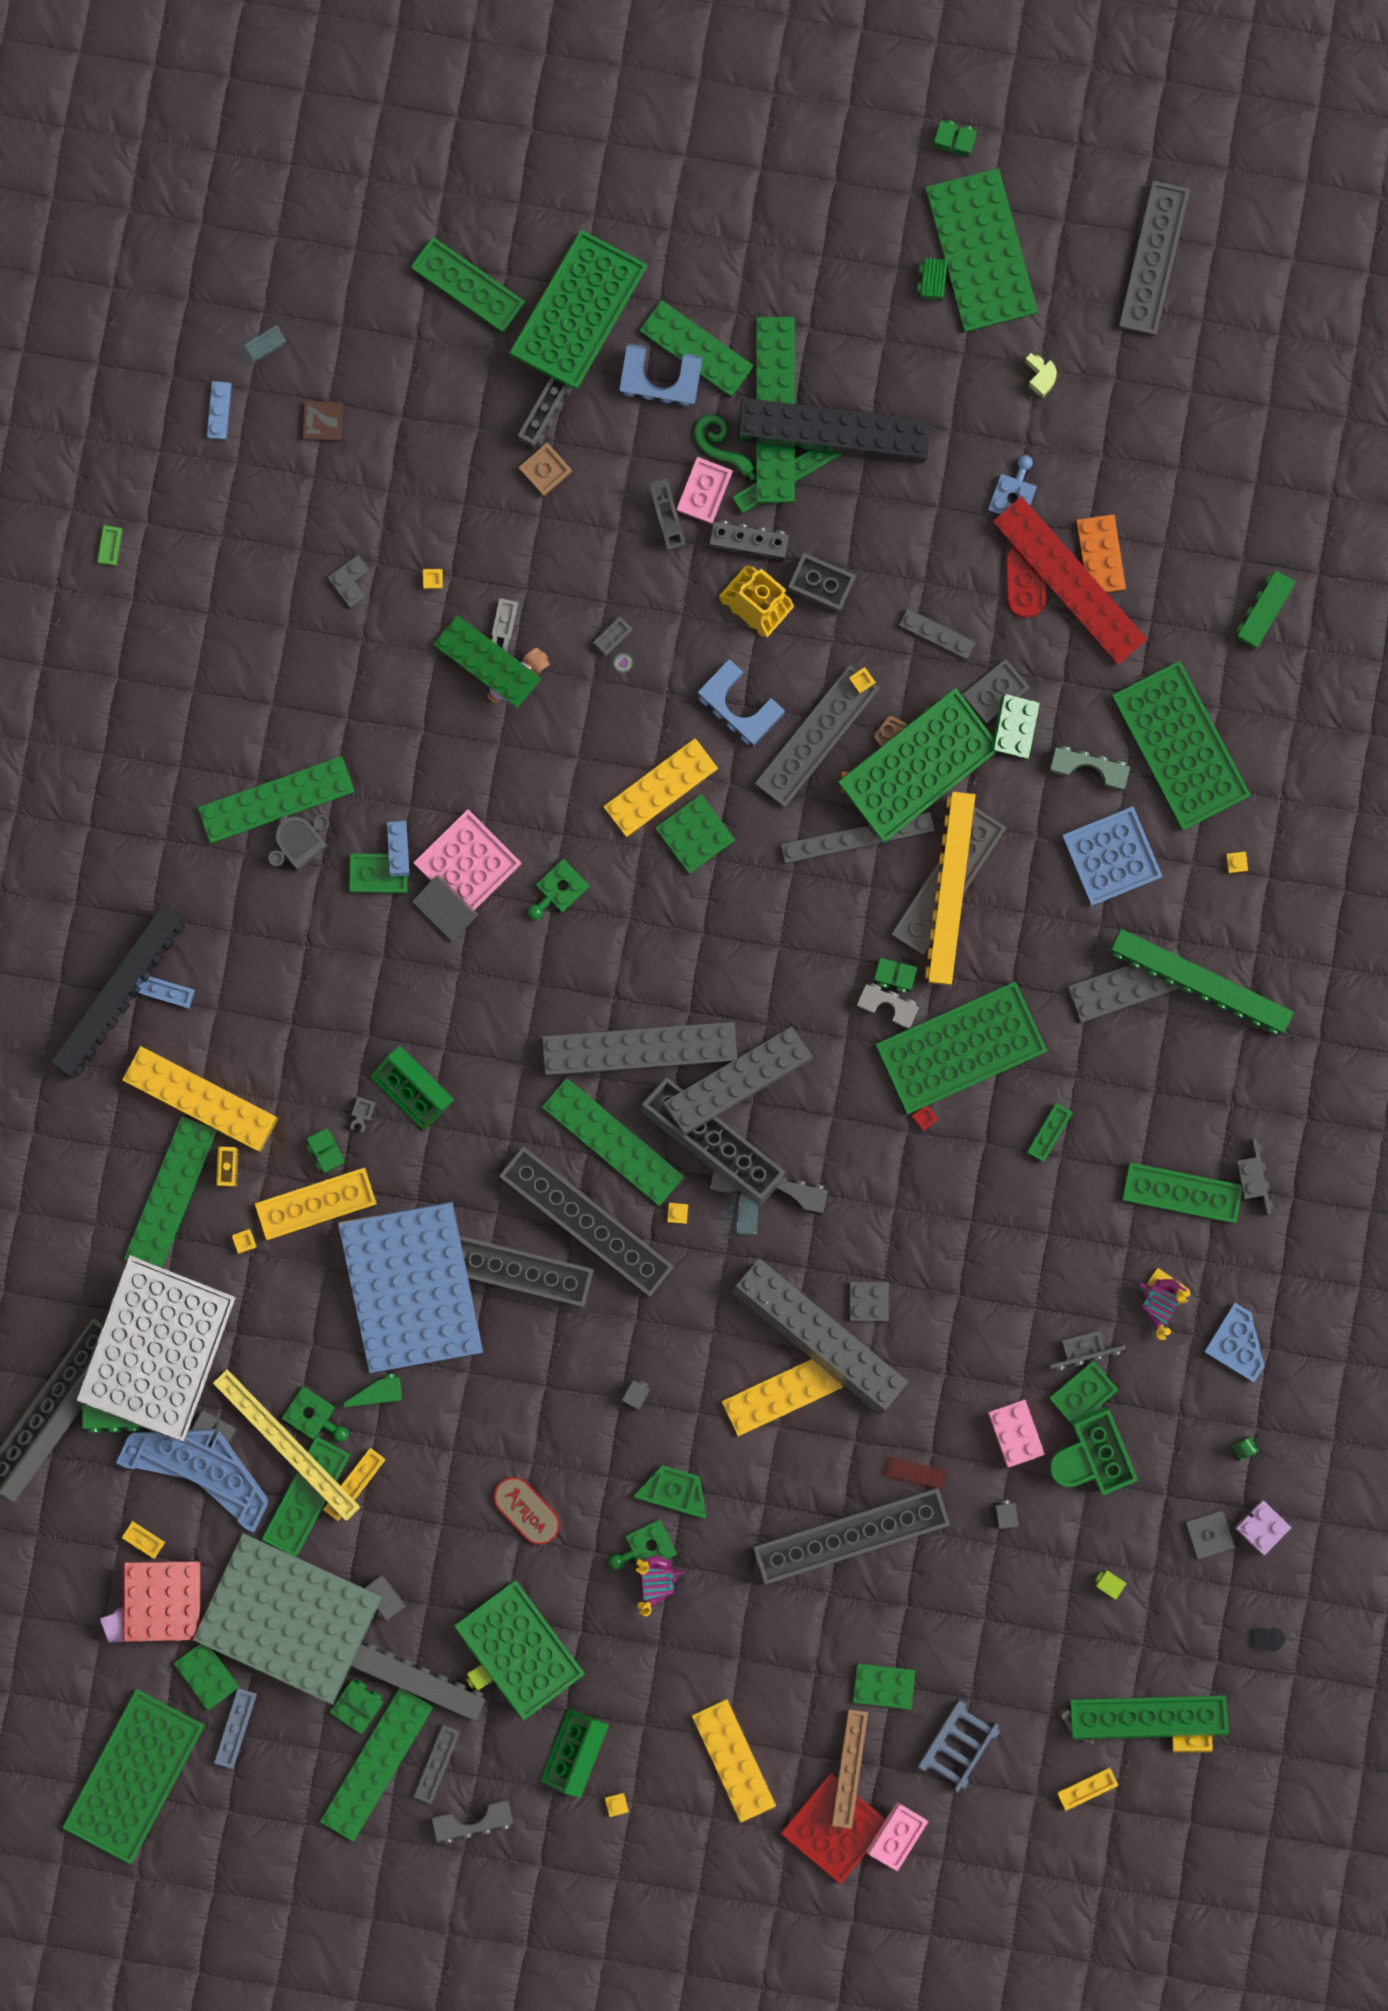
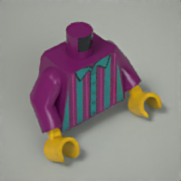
[1137,1279,1190,1340]
[636,1555,685,1616]

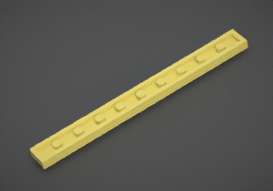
[213,1370,361,1521]

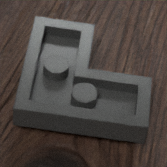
[328,555,370,608]

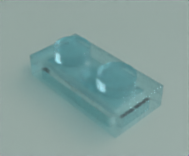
[245,325,287,362]
[737,1195,758,1235]

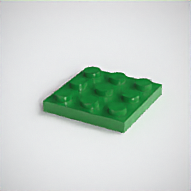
[655,794,736,875]

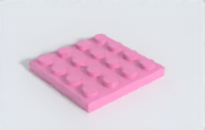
[414,810,522,911]

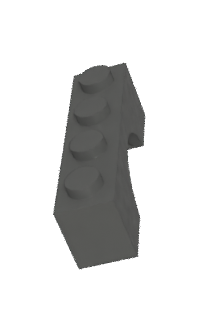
[432,1799,514,1844]

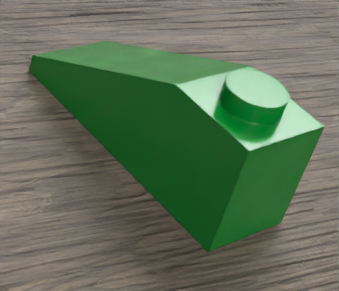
[344,1374,403,1407]

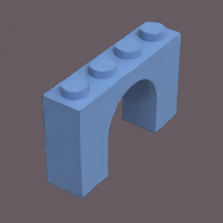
[620,343,703,406]
[698,659,785,747]

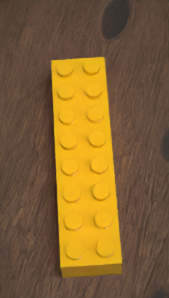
[123,1046,278,1152]

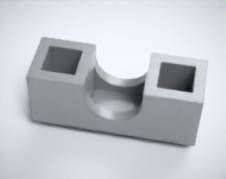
[857,983,919,1029]

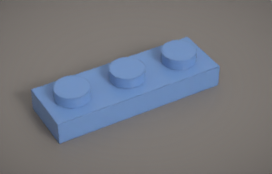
[207,381,232,440]
[387,821,410,877]
[139,977,195,1009]

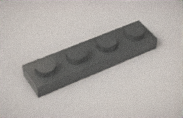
[899,608,976,660]

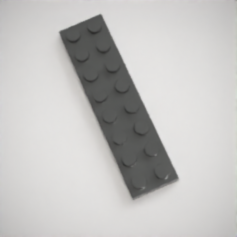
[1119,181,1190,336]
[755,665,880,808]
[891,807,1007,956]
[663,1027,813,1136]

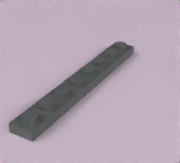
[781,812,935,864]

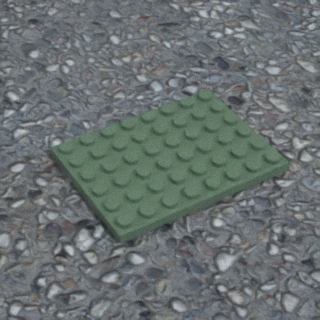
[193,1534,382,1704]

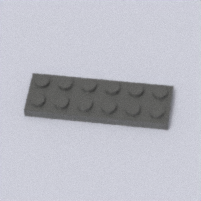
[1068,949,1182,1023]

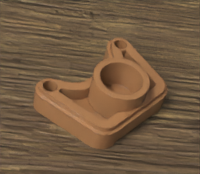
[874,716,908,746]

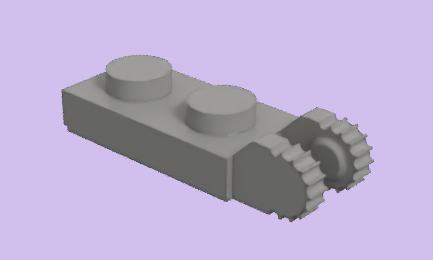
[492,598,518,652]

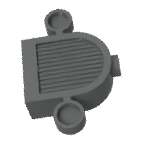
[268,815,330,871]

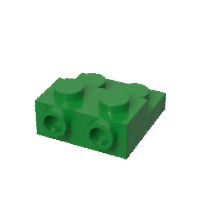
[330,1679,384,1735]

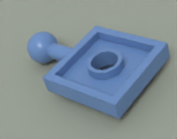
[988,455,1037,515]

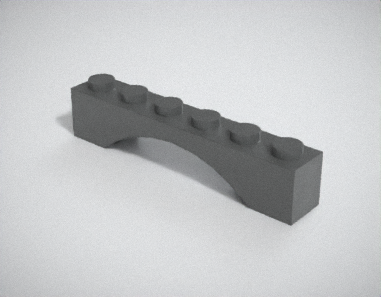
[710,1171,828,1214]

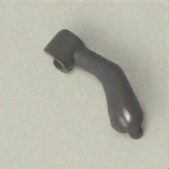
[1059,1707,1094,1744]

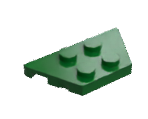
[634,1465,706,1519]

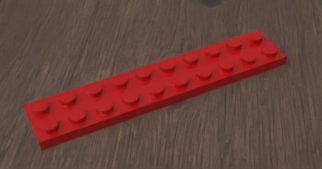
[993,496,1148,665]

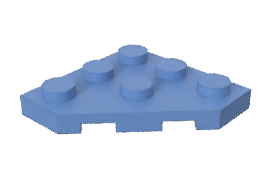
[1204,1303,1264,1383]

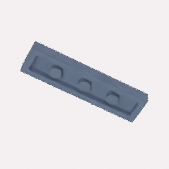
[215,1688,257,1769]

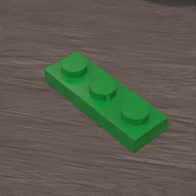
[1027,1103,1073,1162]

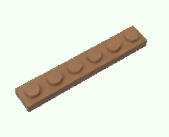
[831,1709,868,1829]

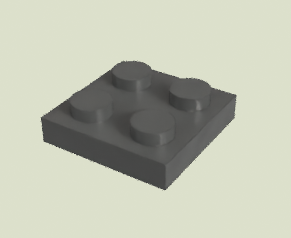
[850,1282,889,1321]

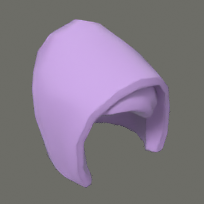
[101,1607,123,1643]

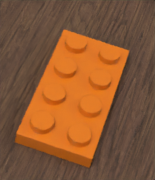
[1076,515,1126,593]

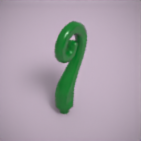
[694,414,757,481]

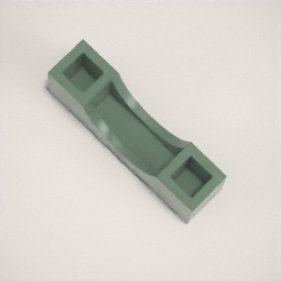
[1049,746,1130,791]

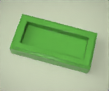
[97,525,123,566]

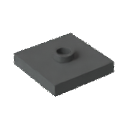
[1186,1510,1235,1559]

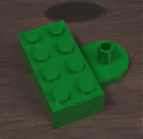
[1050,1406,1138,1496]

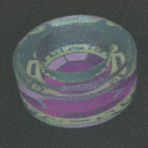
[614,653,633,673]

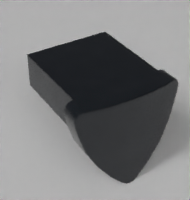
[1254,1627,1286,1651]

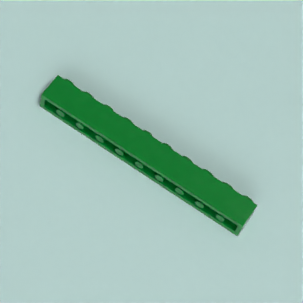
[1108,929,1294,1035]

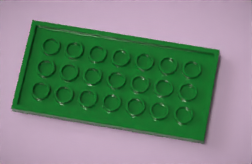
[926,168,1038,333]
[509,230,648,391]
[1112,661,1251,831]
[837,688,996,842]
[876,982,1047,1114]
[63,1689,205,1864]

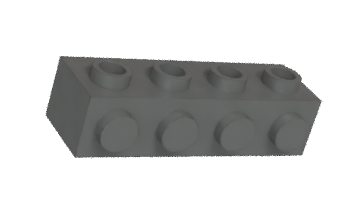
[518,378,573,449]
[710,520,789,561]

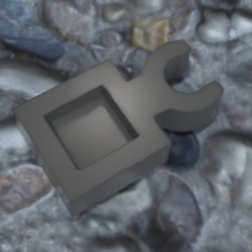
[351,1097,376,1133]

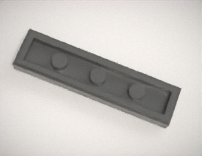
[413,1724,461,1804]

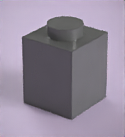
[622,1379,650,1410]
[995,1500,1018,1529]

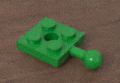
[528,859,590,920]
[282,1386,349,1442]
[609,1519,677,1570]

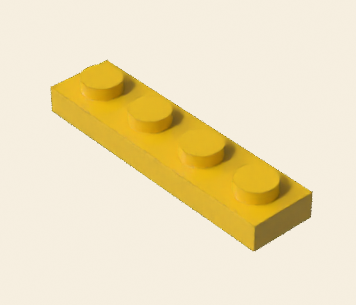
[323,1448,386,1521]

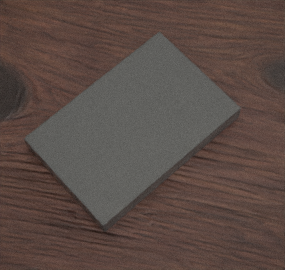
[962,659,1030,724]
[412,875,478,942]

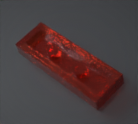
[886,1456,948,1489]

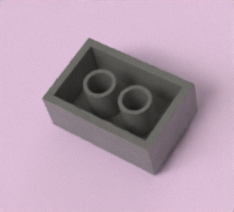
[788,553,856,614]

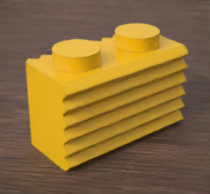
[216,1147,239,1187]

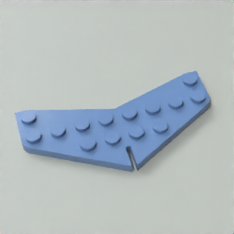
[116,1429,268,1533]

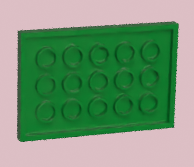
[454,1580,585,1721]

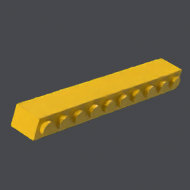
[925,792,975,986]

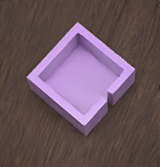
[1234,1500,1291,1556]

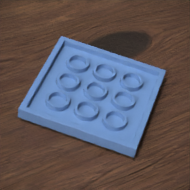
[1062,807,1163,906]

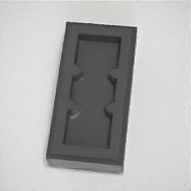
[593,616,633,656]

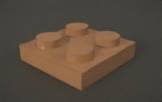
[519,443,573,497]

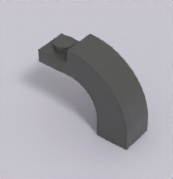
[649,478,686,550]

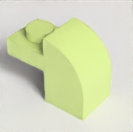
[1025,353,1056,399]

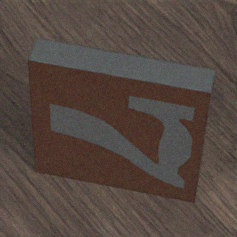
[303,401,343,441]

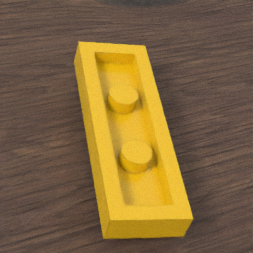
[1057,1767,1119,1811]

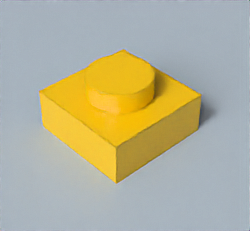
[423,569,443,589]
[849,667,876,694]
[1226,852,1248,874]
[667,1203,688,1224]
[232,1229,257,1254]
[605,1793,629,1817]

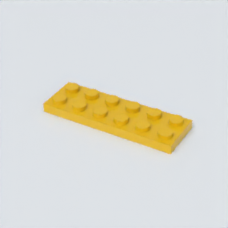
[604,738,718,838]
[255,1168,377,1240]
[722,1359,843,1436]
[692,1699,776,1822]

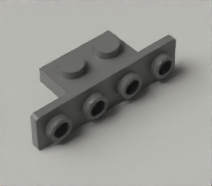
[1237,1138,1274,1215]
[1048,1330,1125,1371]

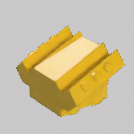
[719,565,794,637]

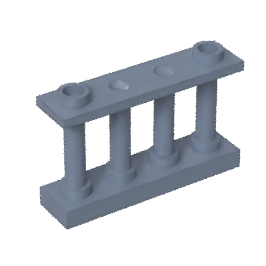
[918,1700,1000,1792]

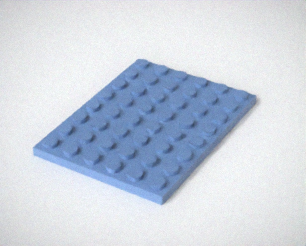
[338,1202,483,1373]

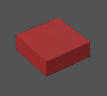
[911,1106,938,1131]

